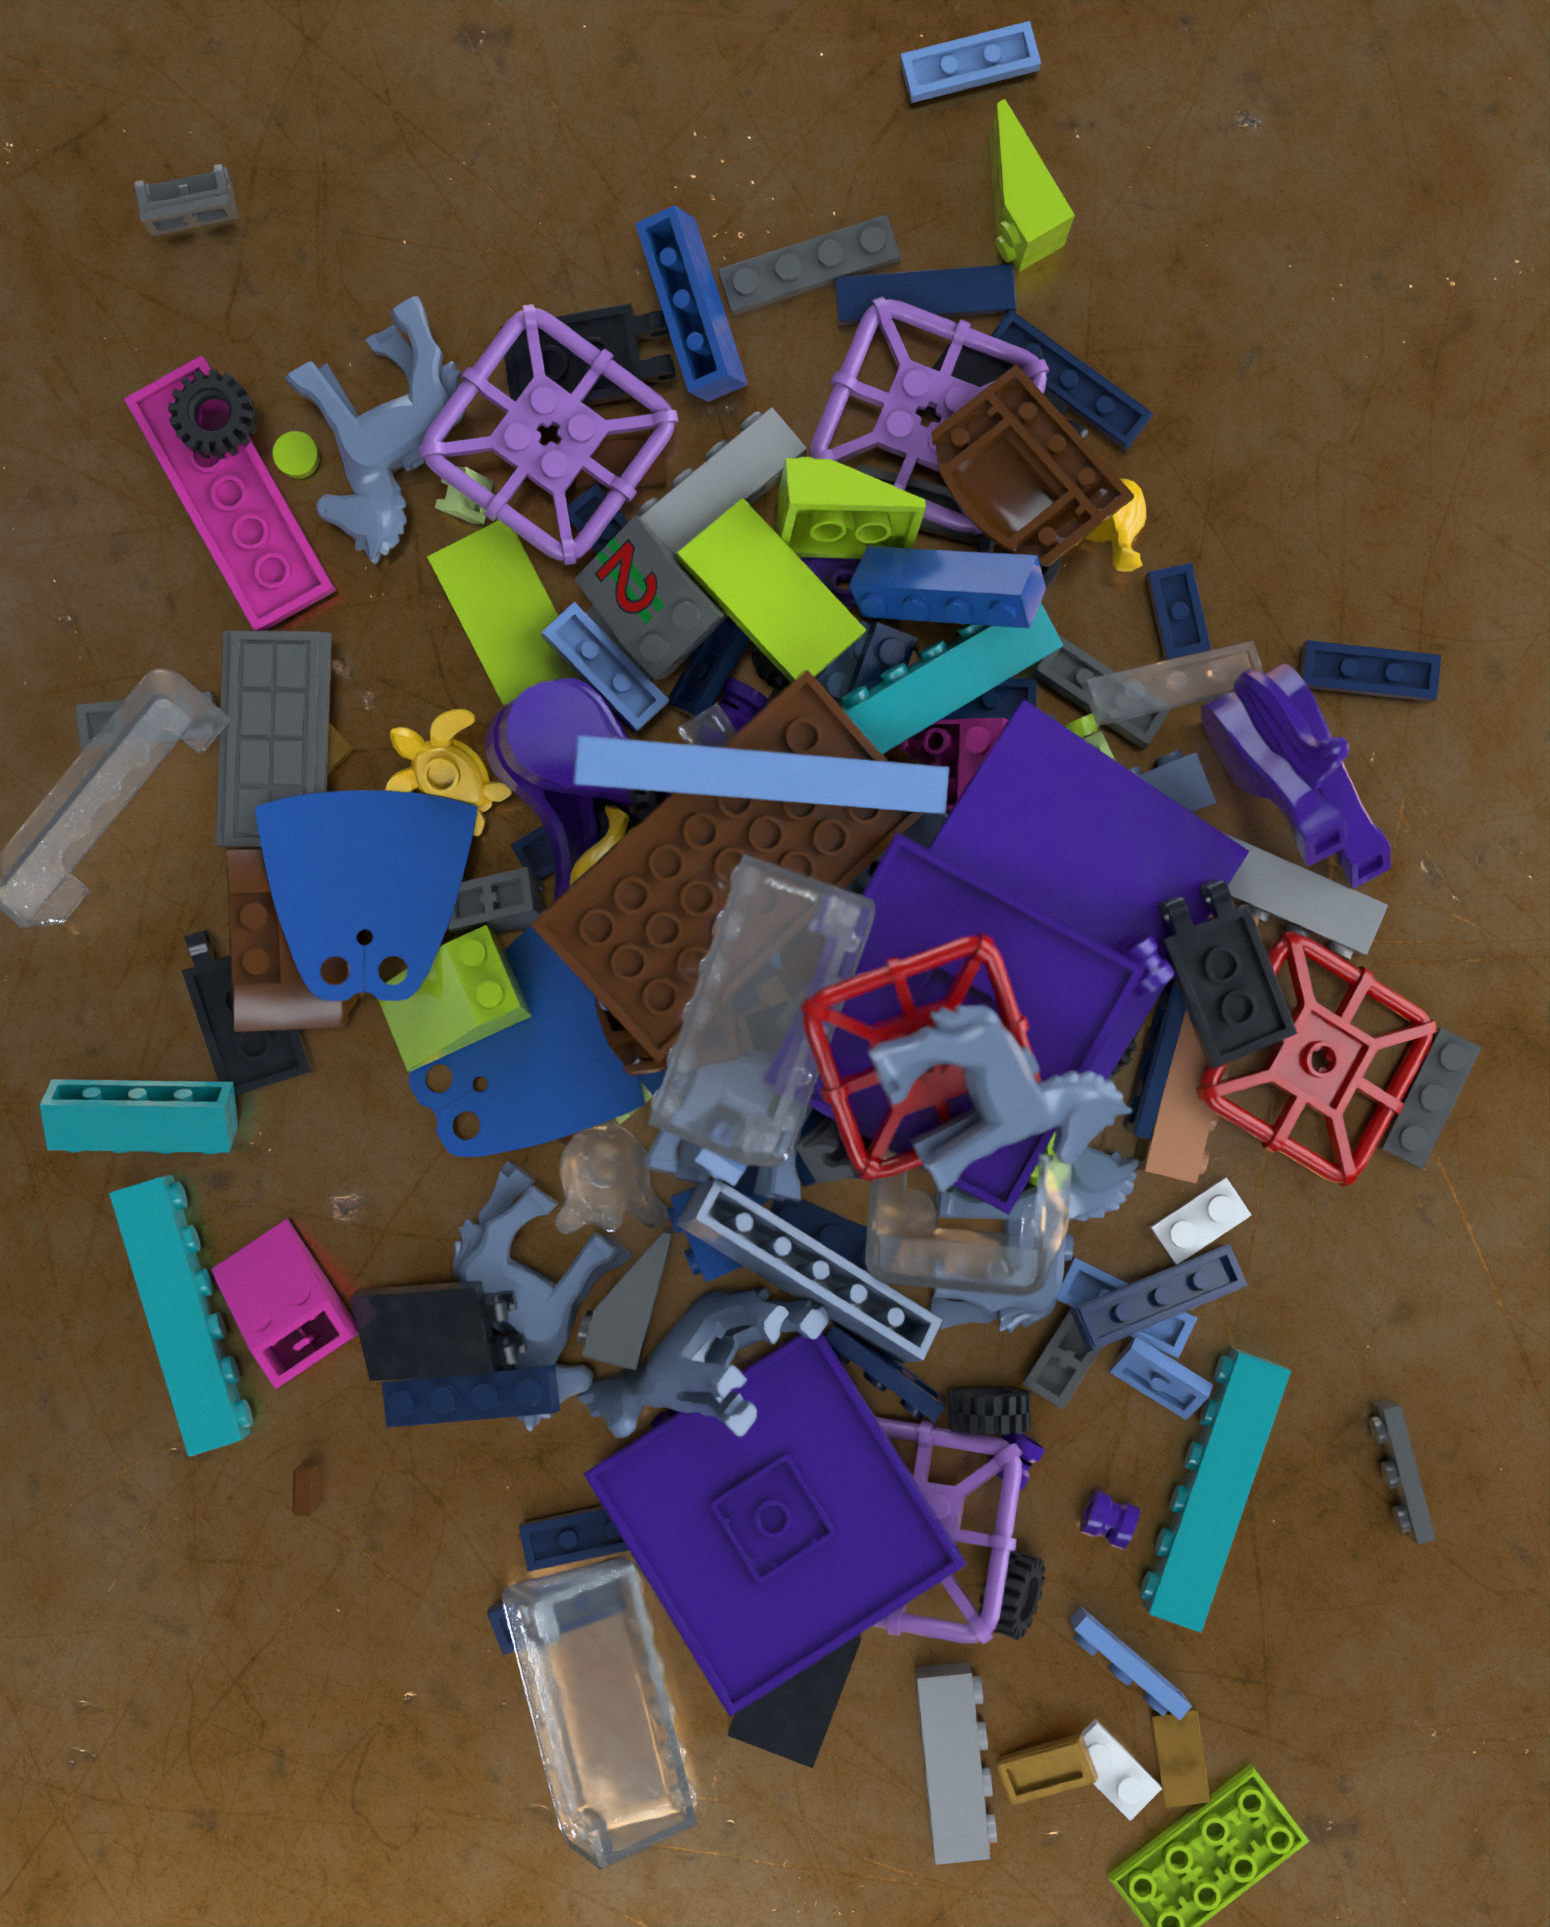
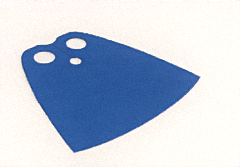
[255,790,478,1001]
[409,926,645,1157]

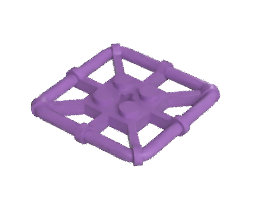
[809,296,1049,536]
[418,304,679,565]
[873,1417,1022,1644]

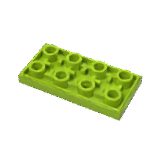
[675,498,866,682]
[427,520,583,706]
[1107,1763,1309,1927]

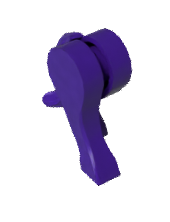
[1200,663,1391,889]
[485,678,671,901]

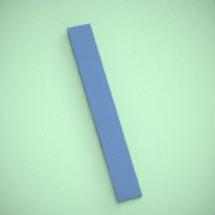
[573,736,949,814]

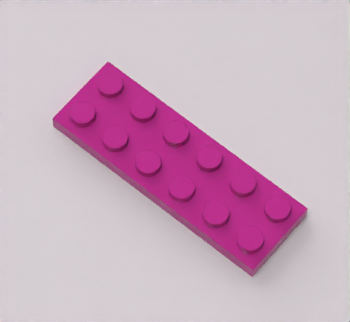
[124,355,336,631]

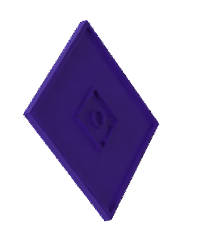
[927,700,1249,1081]
[762,832,1146,1215]
[583,1332,967,1717]

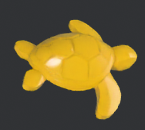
[385,709,513,836]

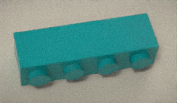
[40,1079,238,1155]

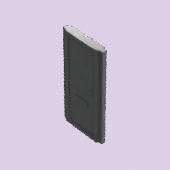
[216,631,332,848]

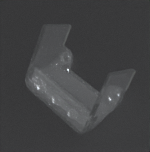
[865,1149,1072,1296]

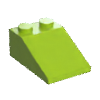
[989,99,1075,272]
[773,457,926,559]
[378,925,532,1072]

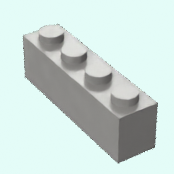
[636,407,807,555]
[1222,832,1388,961]
[914,1662,997,1865]

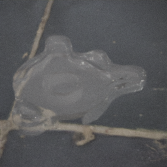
[555,1119,668,1234]

